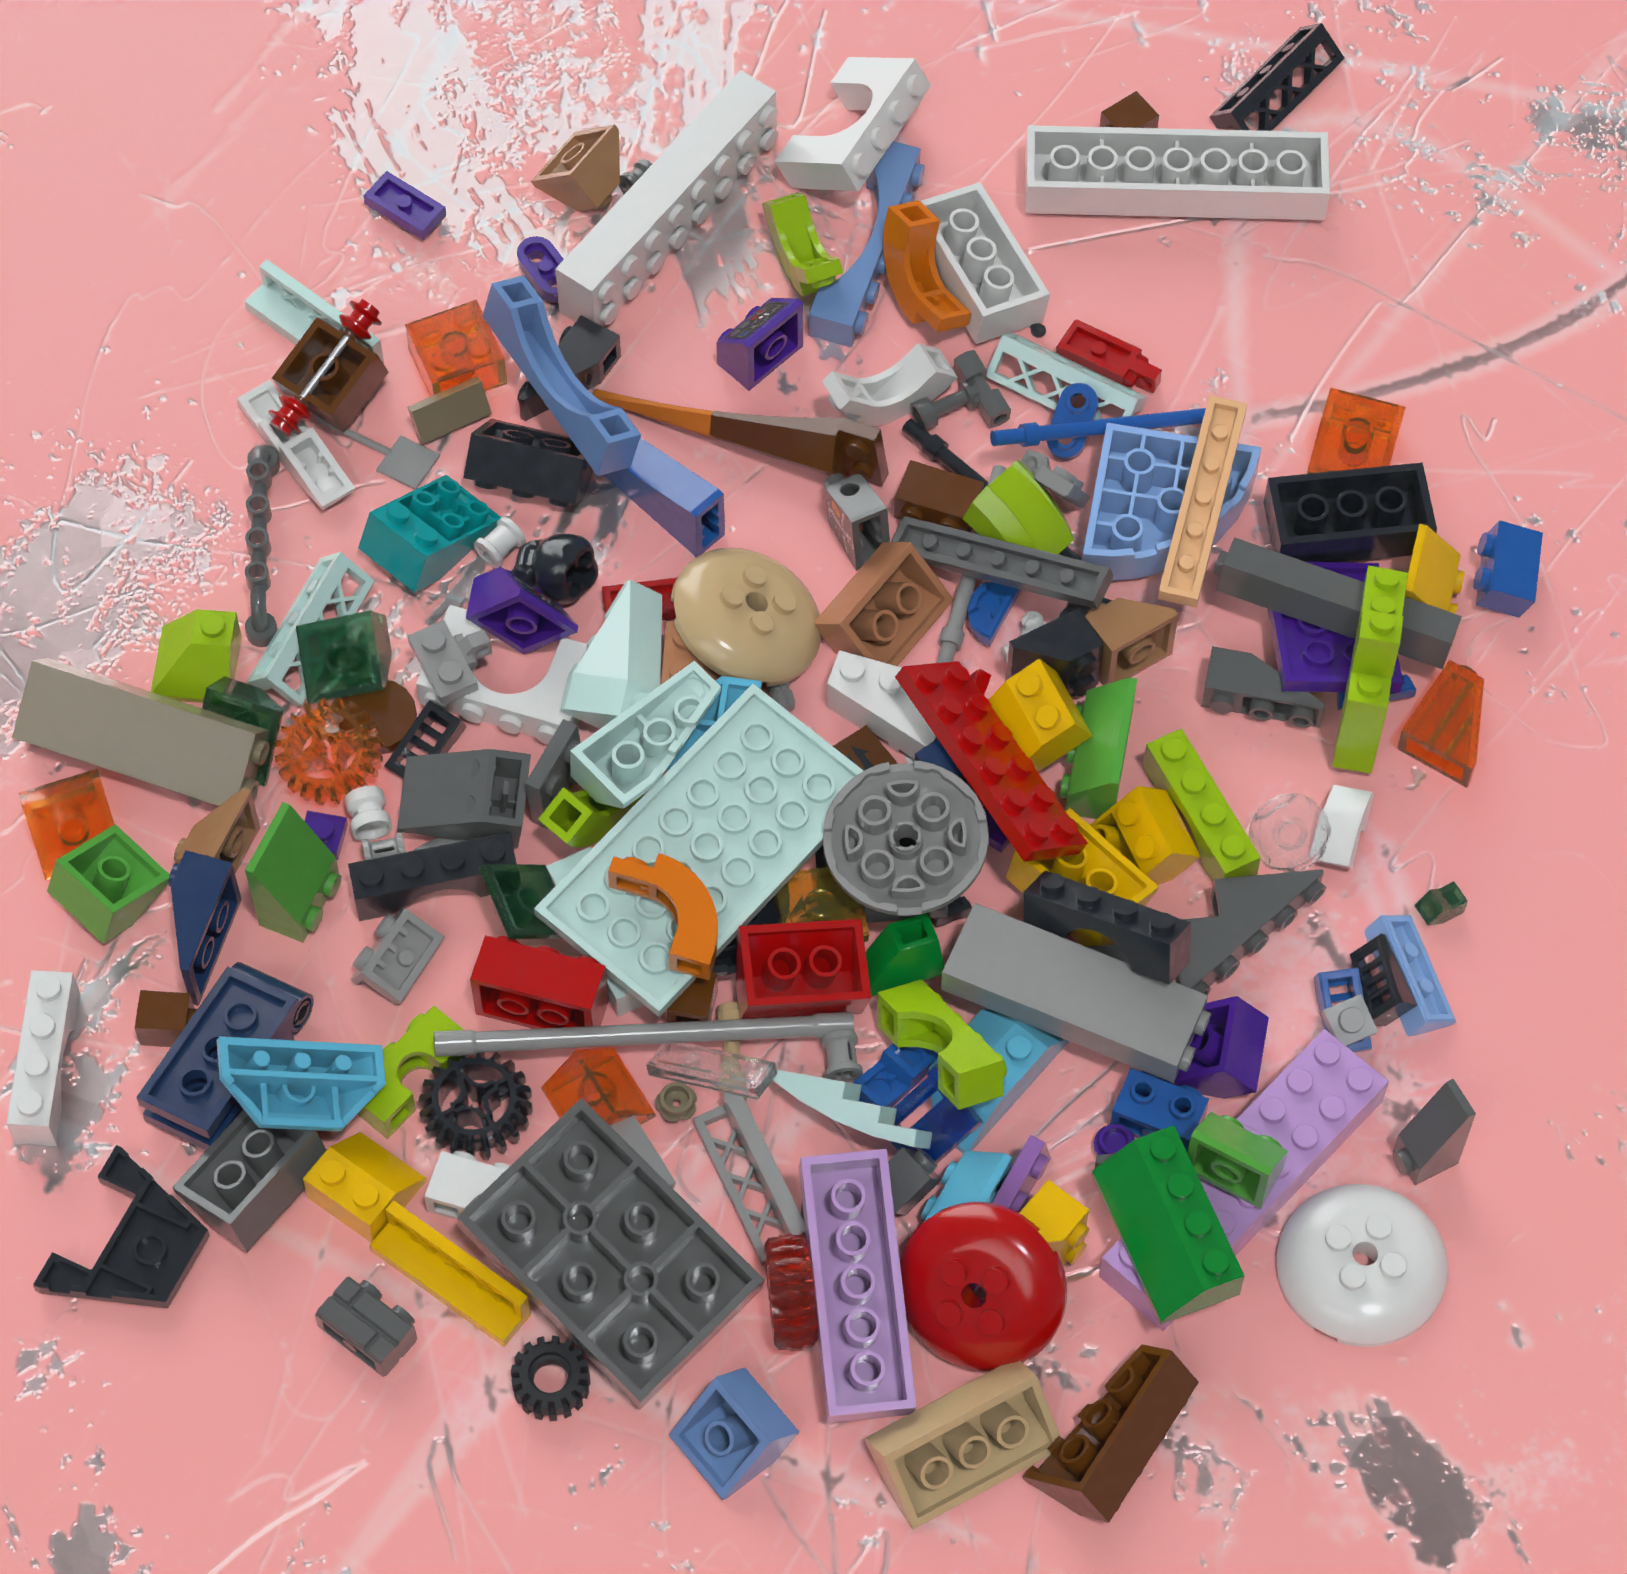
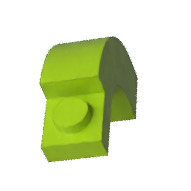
[762,192,843,296]
[538,787,645,848]

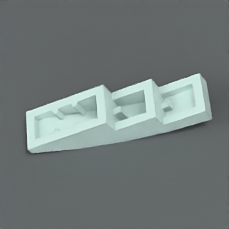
[768,1068,932,1149]

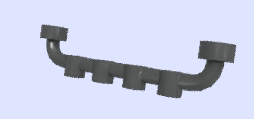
[245,445,280,647]

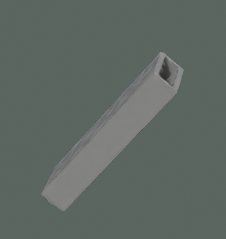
[941,903,1211,1083]

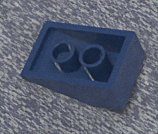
[168,850,242,1006]

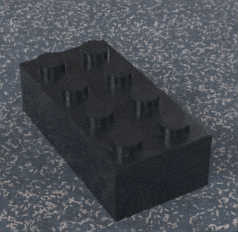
[1263,462,1437,562]

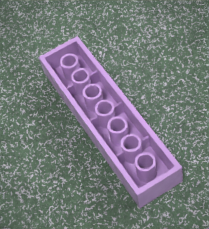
[1099,1029,1389,1331]

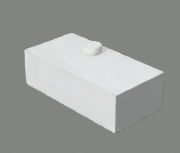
[920,182,1050,344]

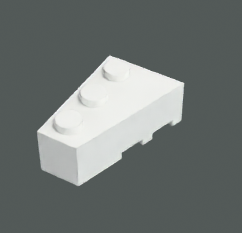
[827,650,938,759]

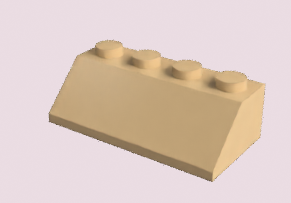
[865,1361,1061,1530]

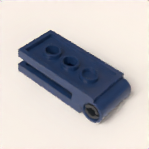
[136,962,314,1150]

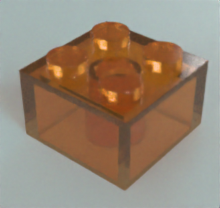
[405,299,507,397]

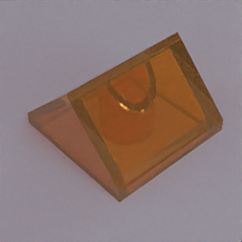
[541,1048,656,1126]

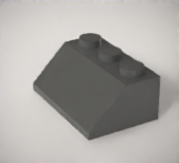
[172,1110,326,1252]

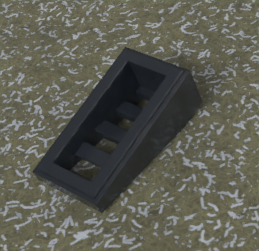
[384,700,466,779]
[1350,933,1418,1026]

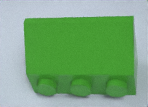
[1060,677,1137,819]

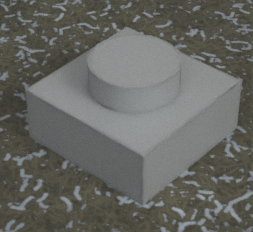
[1321,994,1378,1047]

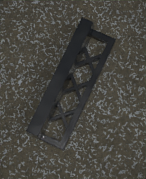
[1209,23,1345,131]

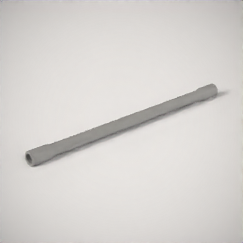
[434,1012,854,1057]

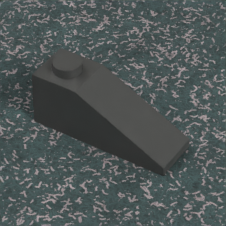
[1393,1079,1476,1185]

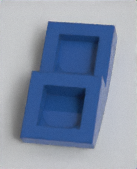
[852,1043,938,1108]

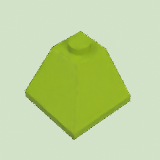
[151,609,242,705]

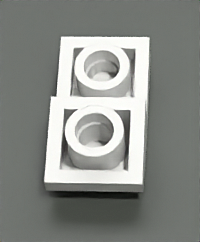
[1310,785,1374,869]

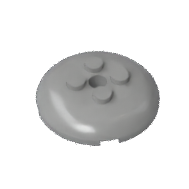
[823,760,989,916]

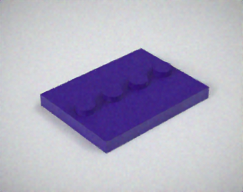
[1267,562,1403,693]

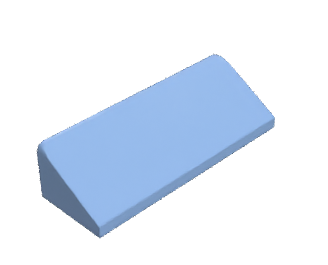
[1364,915,1456,1036]

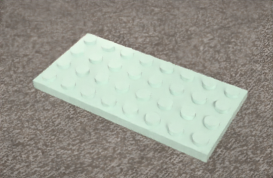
[534,684,863,1017]

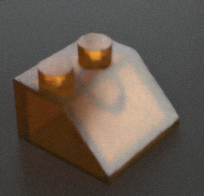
[1307,387,1406,474]
[19,769,115,880]

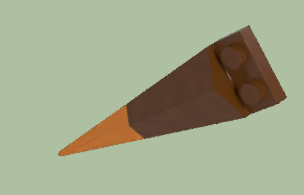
[592,389,889,486]

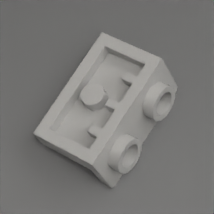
[350,908,444,1005]

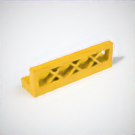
[369,1200,531,1347]

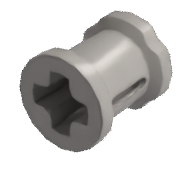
[362,832,405,860]
[821,1030,863,1083]

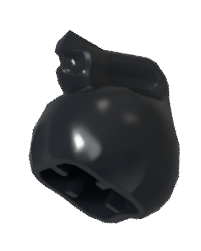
[511,534,599,605]

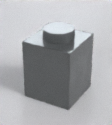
[888,1147,942,1215]

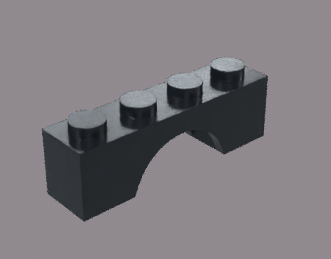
[348,832,520,921]
[1024,870,1191,985]

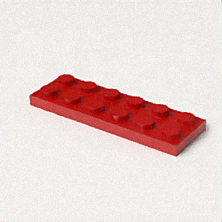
[895,661,1088,862]

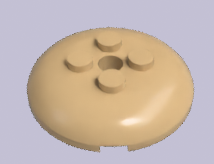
[671,548,821,687]

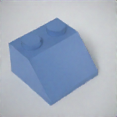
[669,1368,800,1500]

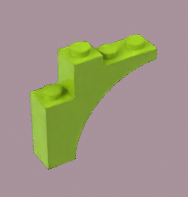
[1332,565,1408,774]

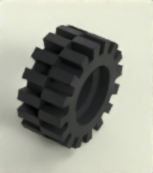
[511,1335,591,1421]

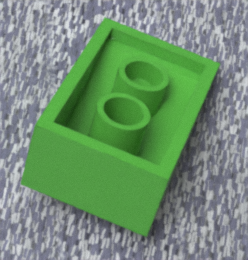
[245,802,342,943]

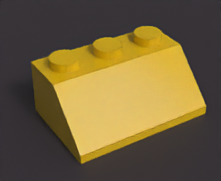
[1006,808,1159,947]

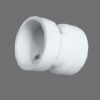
[344,786,392,841]

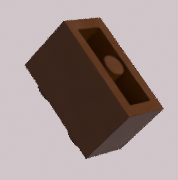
[894,460,984,533]

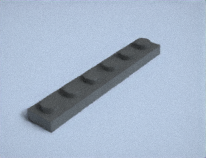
[891,516,1114,609]

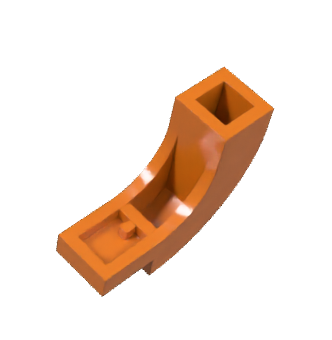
[883,200,971,332]
[608,853,718,980]

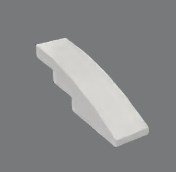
[237,380,355,510]

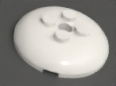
[1276,1184,1448,1347]

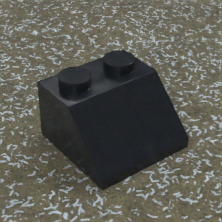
[1006,608,1103,697]

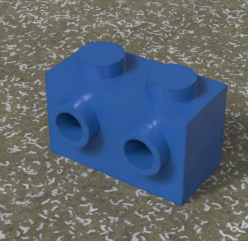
[1473,520,1543,618]
[1110,1068,1209,1153]

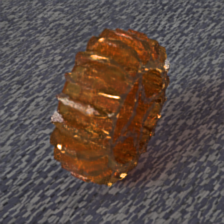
[274,697,384,806]

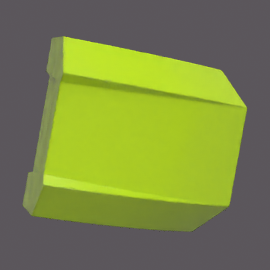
[962,460,1074,554]

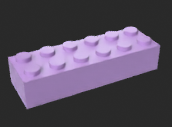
[798,1149,917,1423]

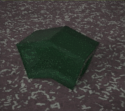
[1414,881,1468,926]

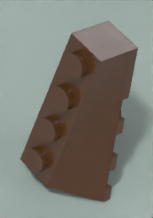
[1022,1344,1199,1523]

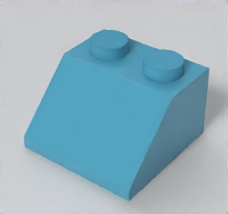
[921,1151,1012,1221]

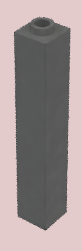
[1214,537,1462,670]

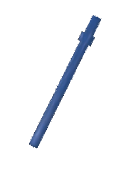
[990,408,1206,447]

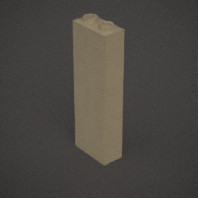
[12,658,269,806]

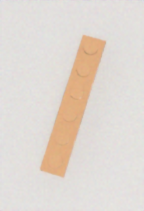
[1158,395,1248,608]

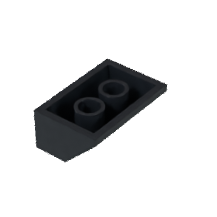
[463,418,594,507]

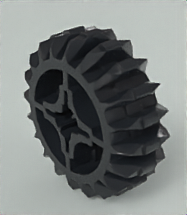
[418,1052,533,1160]

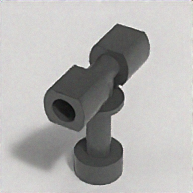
[910,350,1011,430]

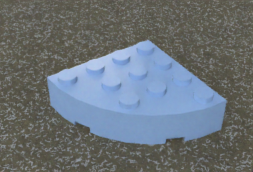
[1082,423,1262,581]

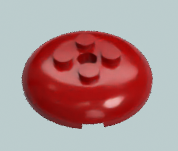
[900,1202,1067,1372]

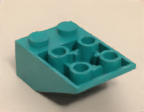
[358,475,501,593]

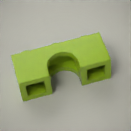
[357,1005,470,1140]

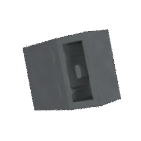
[397,749,531,848]

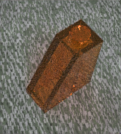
[1397,659,1484,788]

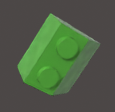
[47,824,170,944]
[1187,1112,1288,1209]

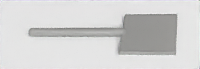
[316,416,440,490]

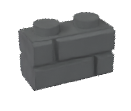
[315,1276,417,1377]

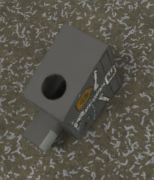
[824,473,890,571]

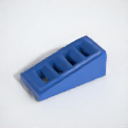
[1313,968,1372,1052]

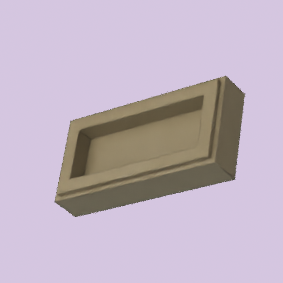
[407,376,492,444]

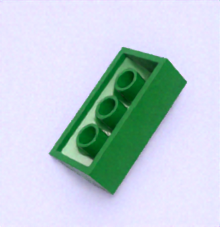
[1092,1125,1245,1325]

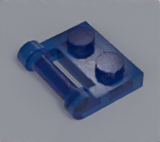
[890,1064,984,1164]

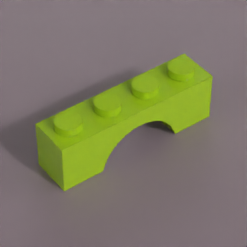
[1143,728,1261,884]
[877,979,1007,1110]

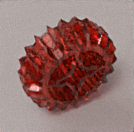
[764,1233,818,1352]

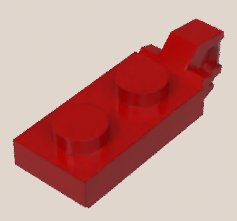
[1056,319,1162,393]

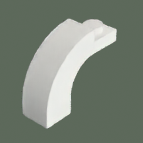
[822,343,958,427]

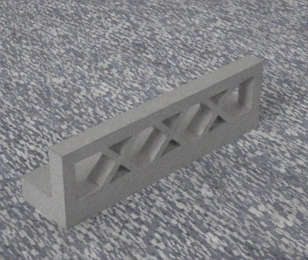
[693,1087,807,1266]

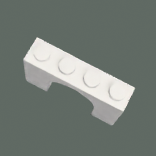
[774,57,931,191]
[416,605,588,744]

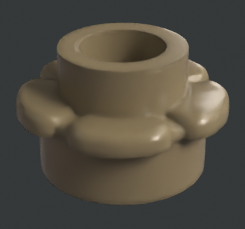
[656,1082,697,1122]

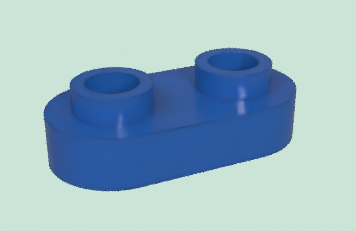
[1046,383,1099,460]

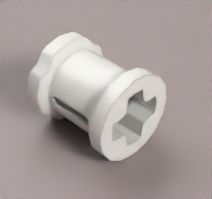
[473,517,526,568]

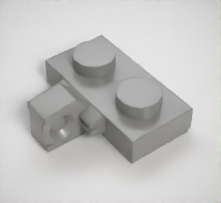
[1021,449,1090,509]
[407,620,492,705]

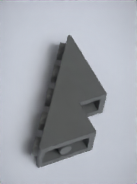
[1175,869,1327,995]

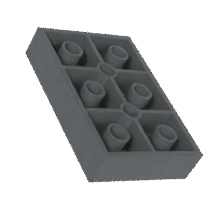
[457,1098,765,1410]

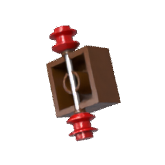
[268,299,389,437]

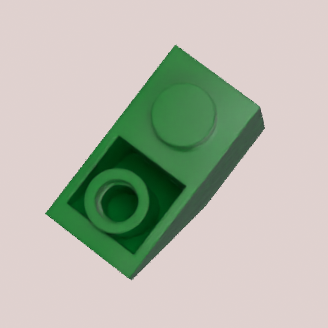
[866,913,944,997]

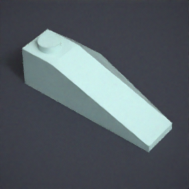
[560,580,662,729]
[570,661,721,809]

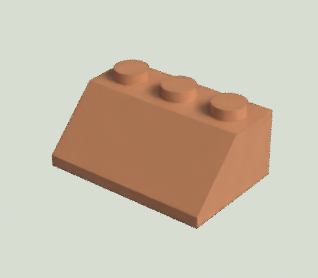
[814,542,954,666]

